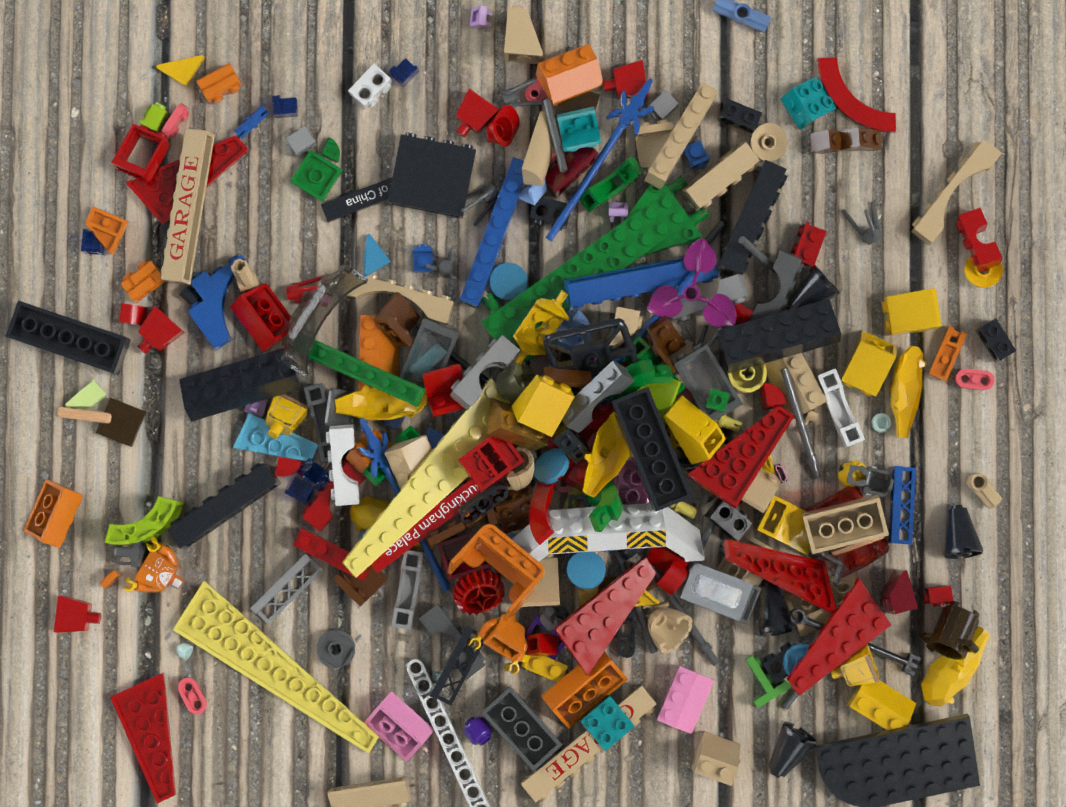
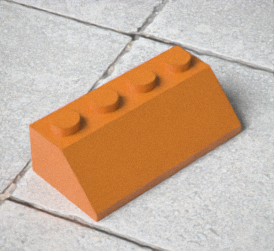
[358,315,400,391]
[541,651,628,729]

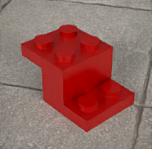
[457,436,524,492]

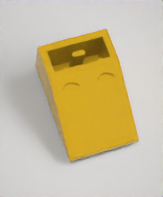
[663,396,726,464]
[755,495,811,556]

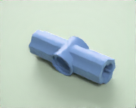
[712,0,771,33]

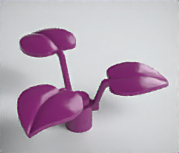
[647,238,736,327]

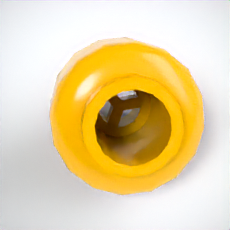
[838,460,866,487]

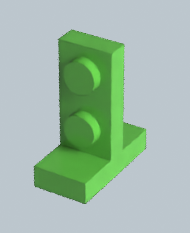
[745,655,791,708]

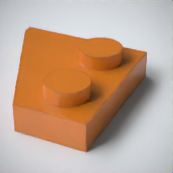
[85,206,129,256]

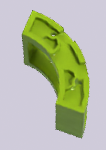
[104,496,185,545]

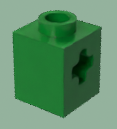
[706,388,730,412]

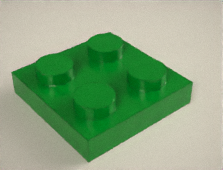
[290,150,343,202]

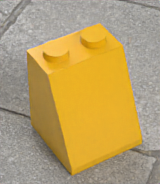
[881,288,942,336]
[841,330,897,396]
[511,375,574,437]

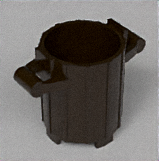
[920,601,980,660]

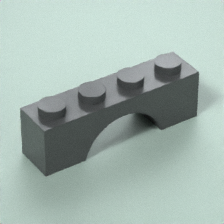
[750,249,803,321]
[562,361,634,433]
[304,383,343,463]
[419,604,486,680]

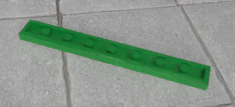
[289,331,425,407]

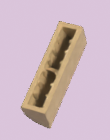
[522,111,560,186]

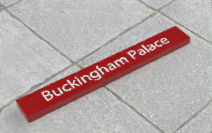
[371,478,502,573]

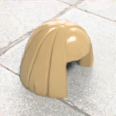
[501,446,535,491]
[648,608,692,653]

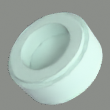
[871,413,891,433]

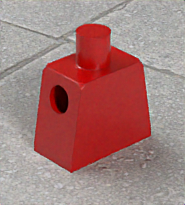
[603,60,648,100]
[456,88,499,138]
[137,306,185,354]
[53,595,101,633]

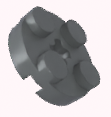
[540,606,569,635]
[317,630,356,668]

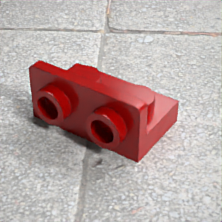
[791,222,827,267]

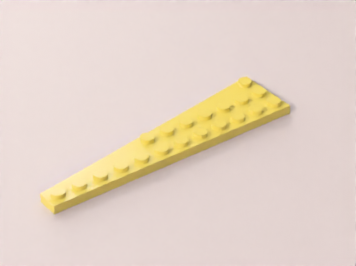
[342,379,511,577]
[173,581,380,754]

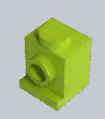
[139,102,169,133]

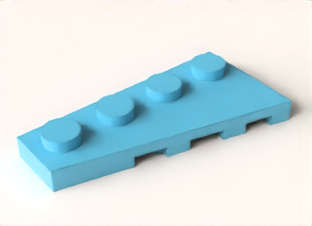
[233,413,318,462]

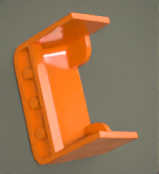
[447,524,545,622]

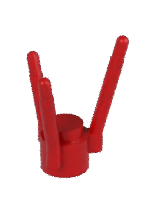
[286,274,331,307]

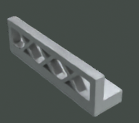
[250,554,323,624]

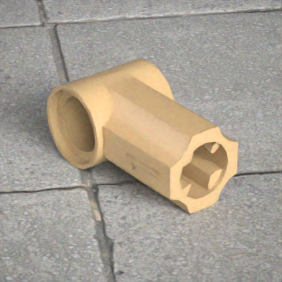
[231,259,260,293]
[966,473,1002,510]

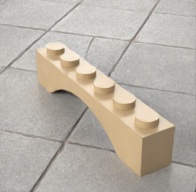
[644,82,719,190]
[911,139,1002,245]
[337,268,454,325]

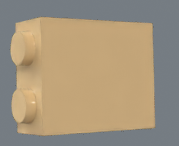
[504,5,543,64]
[521,554,560,607]
[691,731,741,786]

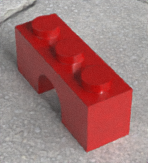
[956,208,1003,272]

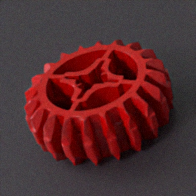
[453,569,505,616]

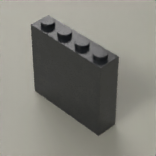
[388,132,476,219]

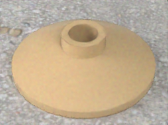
[750,123,788,161]

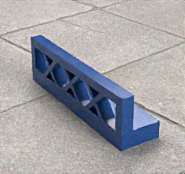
[888,466,916,545]

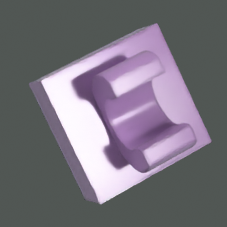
[470,6,493,29]
[608,201,628,223]
[244,399,269,418]

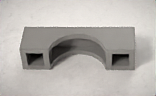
[672,274,749,322]
[450,335,520,411]
[391,550,425,630]

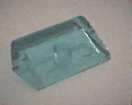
[409,343,447,378]

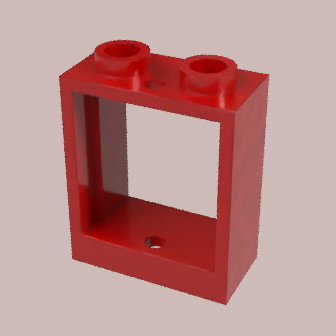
[111,124,171,184]

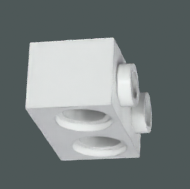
[348,63,392,110]

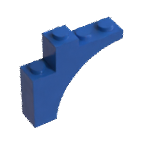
[188,255,248,351]

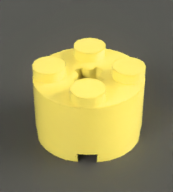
[726,364,767,394]

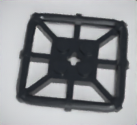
[543,318,638,396]

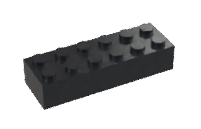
[717,160,788,276]
[717,299,841,373]
[5,300,131,375]
[179,346,302,422]
[610,387,693,512]
[167,463,282,549]

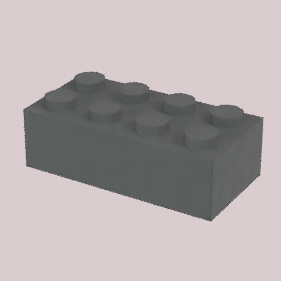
[481,685,563,771]

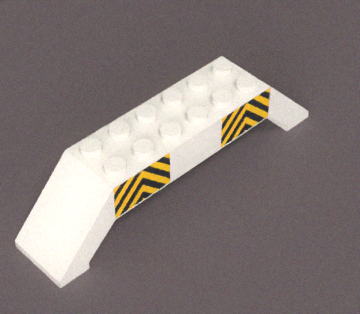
[512,503,704,562]

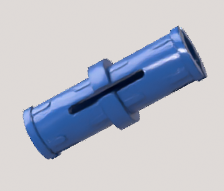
[234,105,270,139]

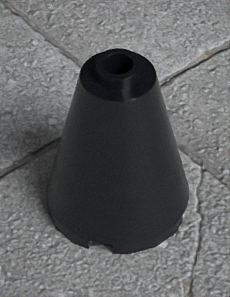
[786,265,840,310]
[944,505,983,559]
[758,582,797,637]
[768,721,817,778]

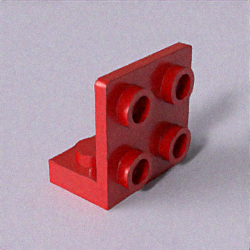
[423,364,464,417]

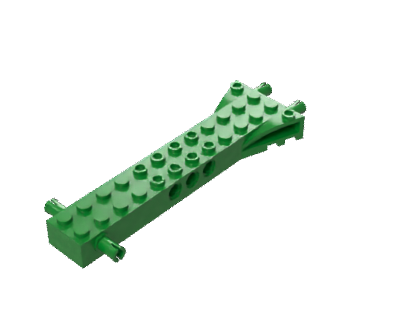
[481,175,710,362]

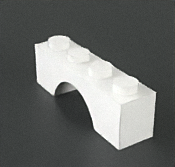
[815,368,865,448]
[326,424,360,506]

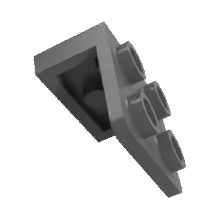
[325,388,368,432]

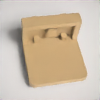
[635,120,674,168]

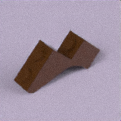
[810,127,882,154]

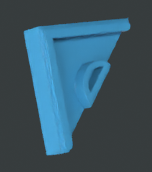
[362,234,391,278]

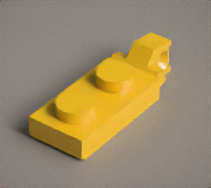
[521,653,568,682]

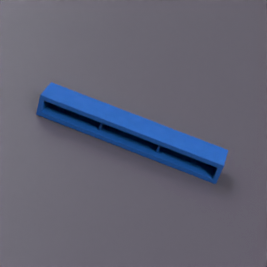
[460,157,525,309]
[563,257,719,308]

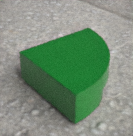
[321,137,340,163]

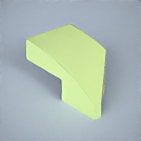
[65,380,106,410]

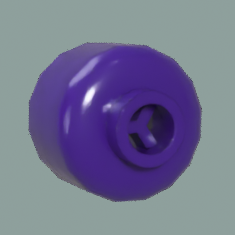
[464,716,492,746]

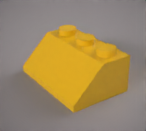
[846,680,916,730]

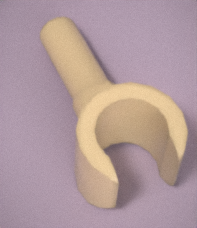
[796,411,819,433]
[642,602,669,617]

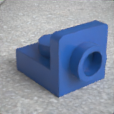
[684,140,710,170]
[413,244,433,273]

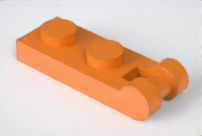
[928,325,967,382]

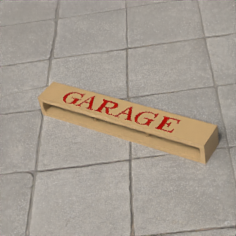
[161,129,215,285]
[521,685,656,803]

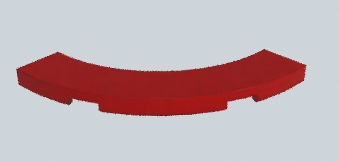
[817,58,896,133]
[529,458,575,545]

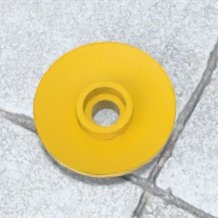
[964,257,1003,288]

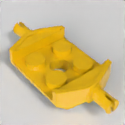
[513,290,570,365]

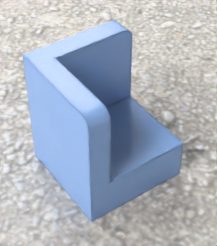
[519,180,547,205]

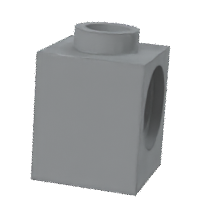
[649,90,679,121]
[286,126,317,157]

